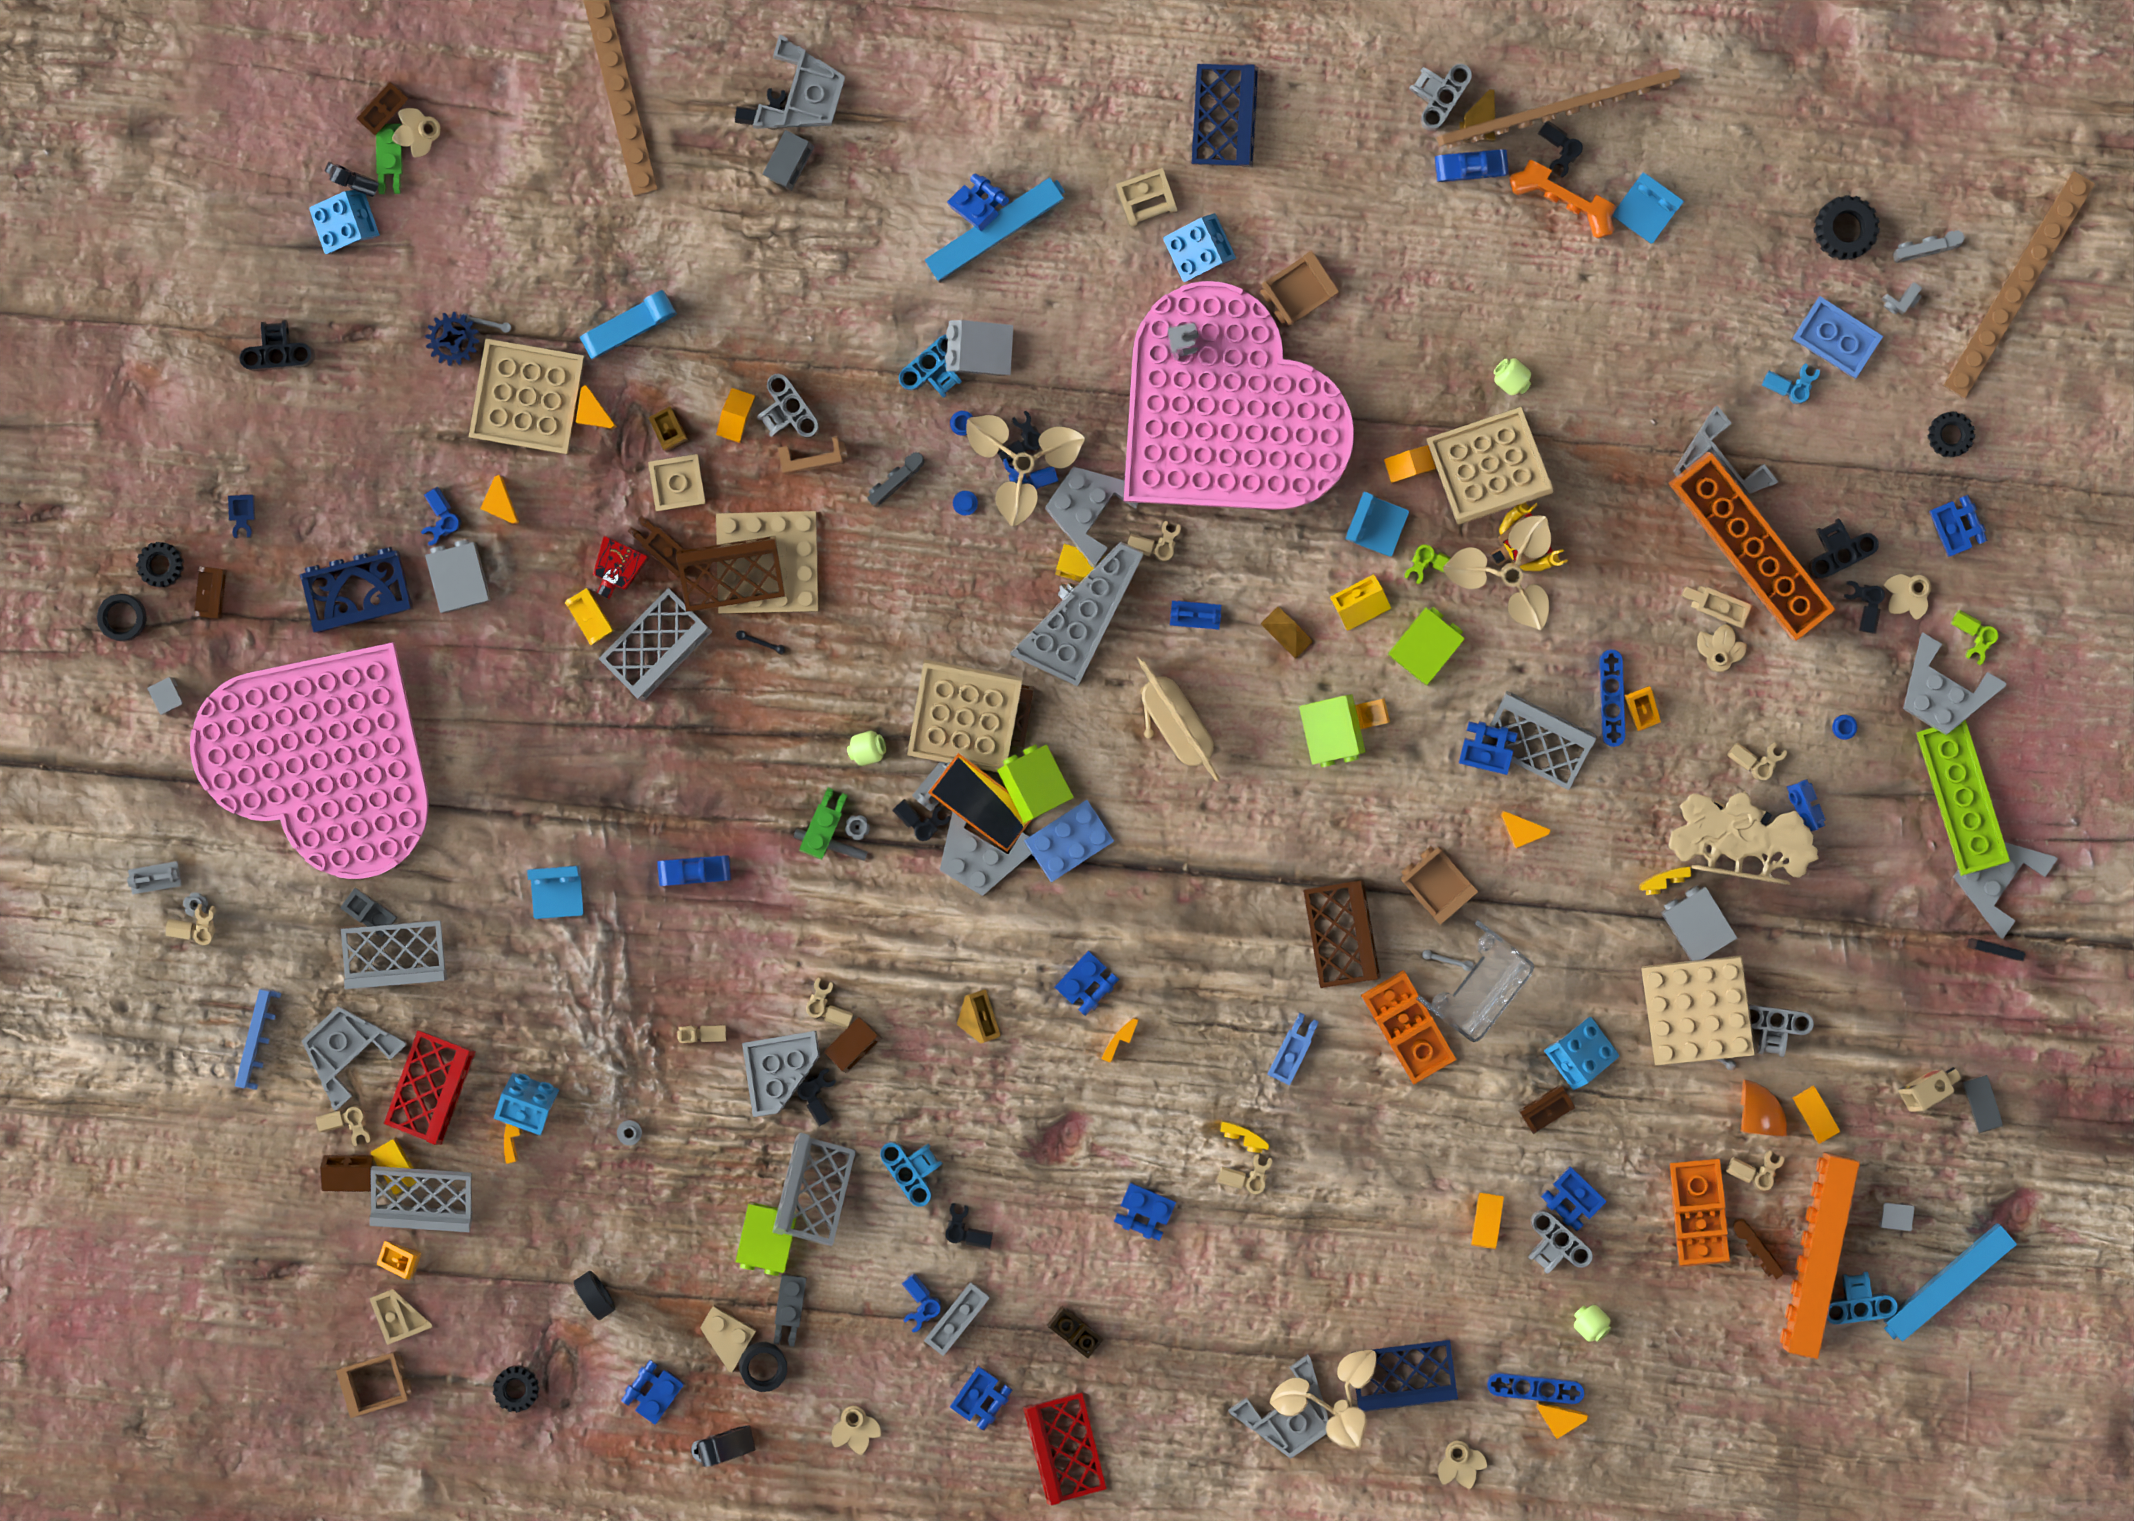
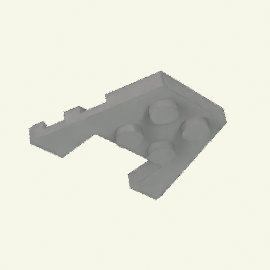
[753,35,845,129]
[1673,406,1778,495]
[1045,467,1140,568]
[1903,633,2007,735]
[940,812,1032,896]
[1953,842,2058,939]
[302,1006,407,1111]
[1228,1354,1329,1458]

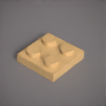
[648,454,706,512]

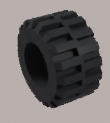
[1814,195,1880,260]

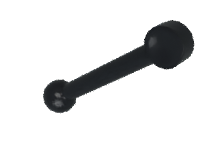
[736,630,786,654]

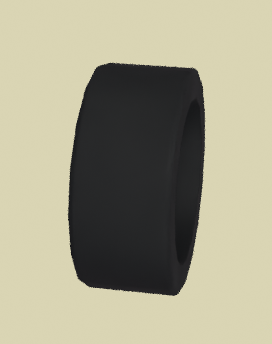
[97,594,147,641]
[574,1271,616,1320]
[739,1342,788,1392]

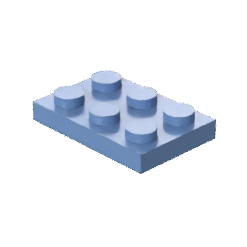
[1792,296,1883,379]
[1024,800,1114,882]

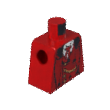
[593,536,649,599]

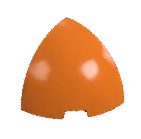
[1740,1079,1787,1136]

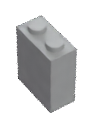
[945,320,1013,376]
[425,539,491,613]
[1661,885,1737,961]

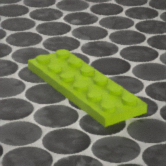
[1916,719,2010,876]

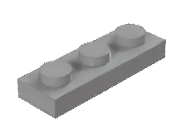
[924,1282,990,1356]

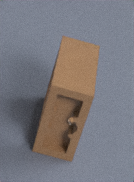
[336,1350,413,1418]

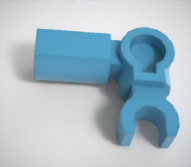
[1762,363,1820,405]

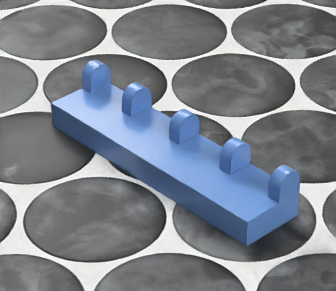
[235,988,281,1090]

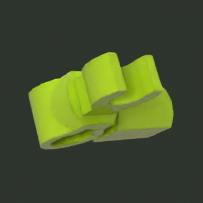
[1404,544,1451,585]
[1951,609,1998,665]

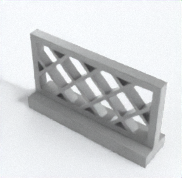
[599,588,712,702]
[1482,691,1596,790]
[341,920,447,989]
[772,1133,856,1246]
[370,1166,473,1232]

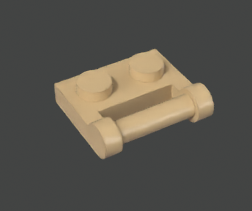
[1116,168,1177,227]

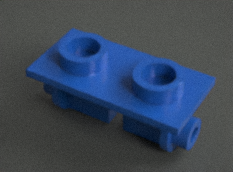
[1170,601,1222,630]
[1787,779,1826,831]

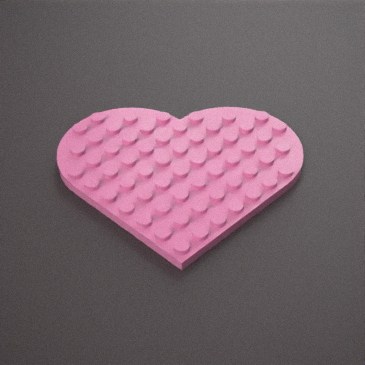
[1124,281,1354,510]
[190,642,429,879]

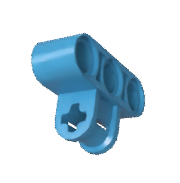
[899,334,962,398]
[880,1141,943,1207]
[1826,1271,1898,1325]

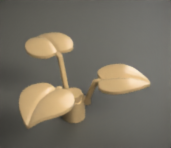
[966,415,1085,526]
[1443,515,1551,630]
[1270,1350,1377,1449]

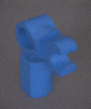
[1003,458,1059,489]
[421,487,461,545]
[902,1273,942,1333]

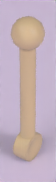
[1140,686,1154,739]

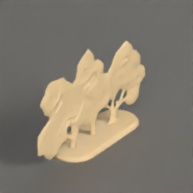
[1137,657,1220,782]
[1669,791,1819,885]

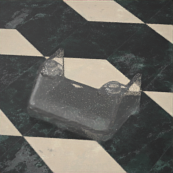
[1417,920,1534,1042]

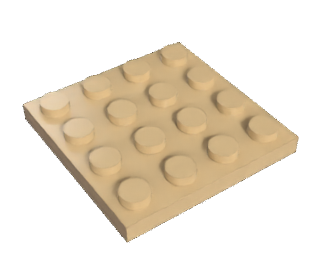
[469,339,585,455]
[1426,407,1553,524]
[716,511,819,614]
[907,659,1023,772]
[1641,955,1755,1065]

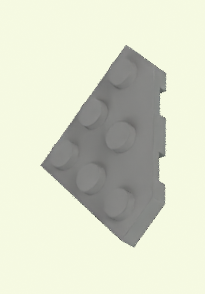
[742,1031,820,1117]

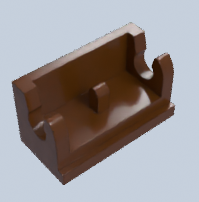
[355,81,408,135]
[193,566,227,619]
[824,1017,882,1073]
[1519,1084,1575,1134]
[320,1155,373,1192]

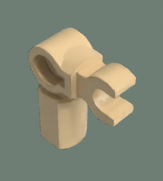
[1127,521,1181,562]
[1727,742,1787,781]
[166,904,216,945]
[806,978,854,1029]
[677,1025,726,1043]
[316,1105,371,1147]
[1726,1151,1784,1191]
[1217,1154,1272,1194]

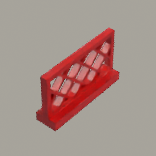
[384,1030,476,1145]
[1023,1392,1107,1506]

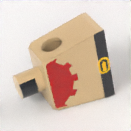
[1898,1067,1961,1112]

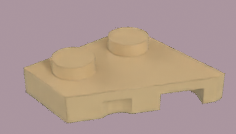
[369,1289,432,1345]
[700,1306,756,1373]

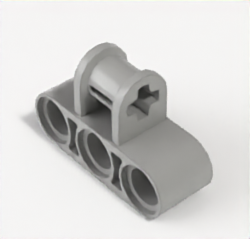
[1409,64,1472,131]
[757,374,819,438]
[1749,1004,1814,1057]
[1528,1210,1592,1274]

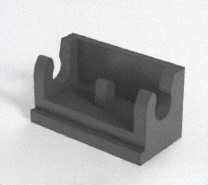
[763,130,815,191]

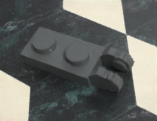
[867,452,925,508]
[774,1274,807,1347]

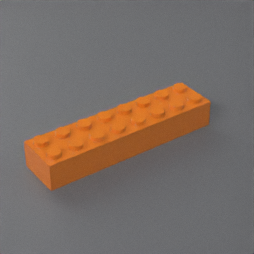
[1668,452,1836,641]
[1780,1152,1860,1359]

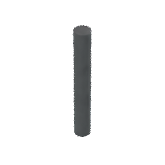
[793,828,868,861]

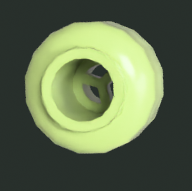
[1494,358,1531,395]
[847,731,886,766]
[1574,1305,1611,1342]

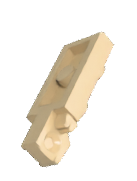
[1681,586,1753,629]

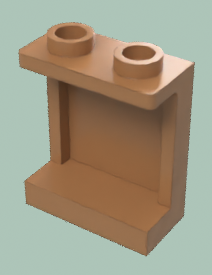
[1260,250,1339,327]
[778,437,848,475]
[1400,846,1478,925]

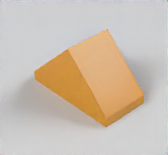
[576,385,617,429]
[716,388,755,443]
[1384,445,1437,483]
[480,475,520,524]
[1624,686,1661,731]
[1501,811,1550,848]
[377,1241,421,1280]
[1536,1402,1588,1439]

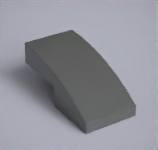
[340,888,398,937]
[1963,1075,2003,1134]

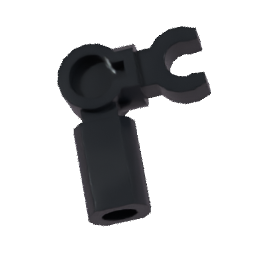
[735,88,786,130]
[1538,121,1583,177]
[324,161,379,197]
[997,411,1041,464]
[1844,581,1885,634]
[892,799,951,842]
[797,1068,837,1127]
[945,1203,993,1249]

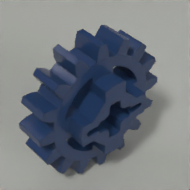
[425,312,480,367]

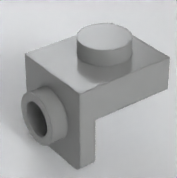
[1881,282,1922,315]

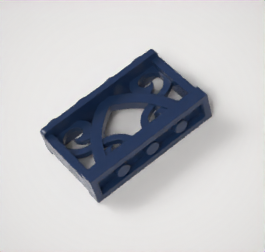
[299,547,414,633]

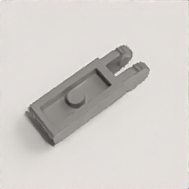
[1893,230,1965,263]

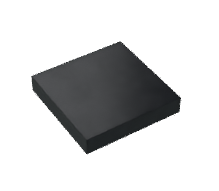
[1967,938,2025,961]

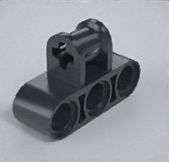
[239,320,315,371]
[1808,518,1879,579]
[691,1425,756,1467]

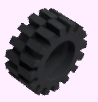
[1927,411,1975,458]
[136,542,184,587]
[493,1366,540,1413]

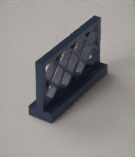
[1191,64,1259,168]
[1351,1340,1458,1412]

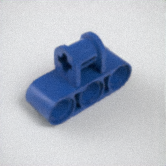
[1435,149,1509,182]
[657,855,731,886]

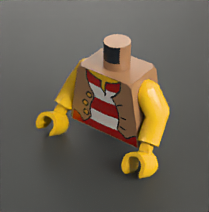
[1490,502,1568,571]

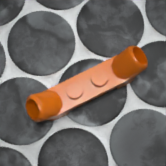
[1509,160,1617,239]

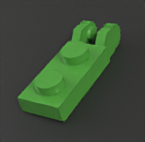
[376,124,403,194]
[799,787,848,860]

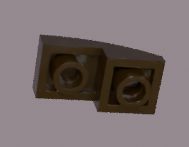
[1047,1306,1104,1359]

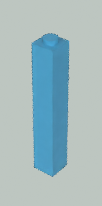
[925,177,1065,282]
[1883,1223,2017,1342]

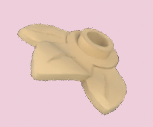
[392,108,441,157]
[1884,574,1931,620]
[1697,624,1747,672]
[831,1406,881,1455]
[1438,1440,1487,1489]

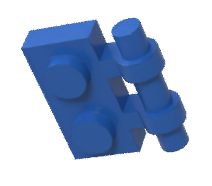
[947,173,1009,231]
[1929,495,1988,557]
[1459,721,1518,775]
[1054,951,1119,1016]
[1541,1166,1607,1231]
[1114,1182,1176,1241]
[621,1360,685,1425]
[950,1365,1013,1431]

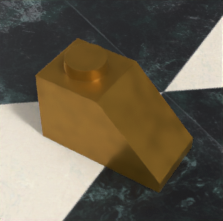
[1459,89,1495,143]

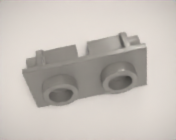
[912,762,950,811]
[127,861,182,894]

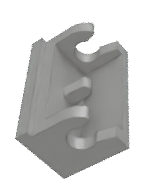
[1167,323,1199,360]

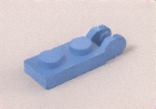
[1267,1013,1319,1085]

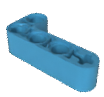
[580,290,677,360]

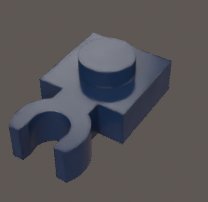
[228,495,255,538]

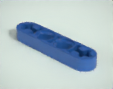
[1599,649,1625,747]
[1487,1372,1584,1404]

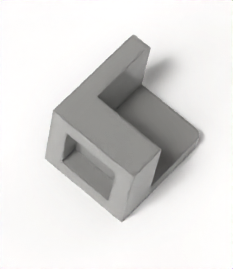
[147,677,183,715]
[1879,1203,1914,1231]

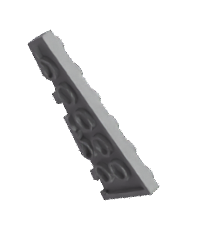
[1010,542,1143,686]

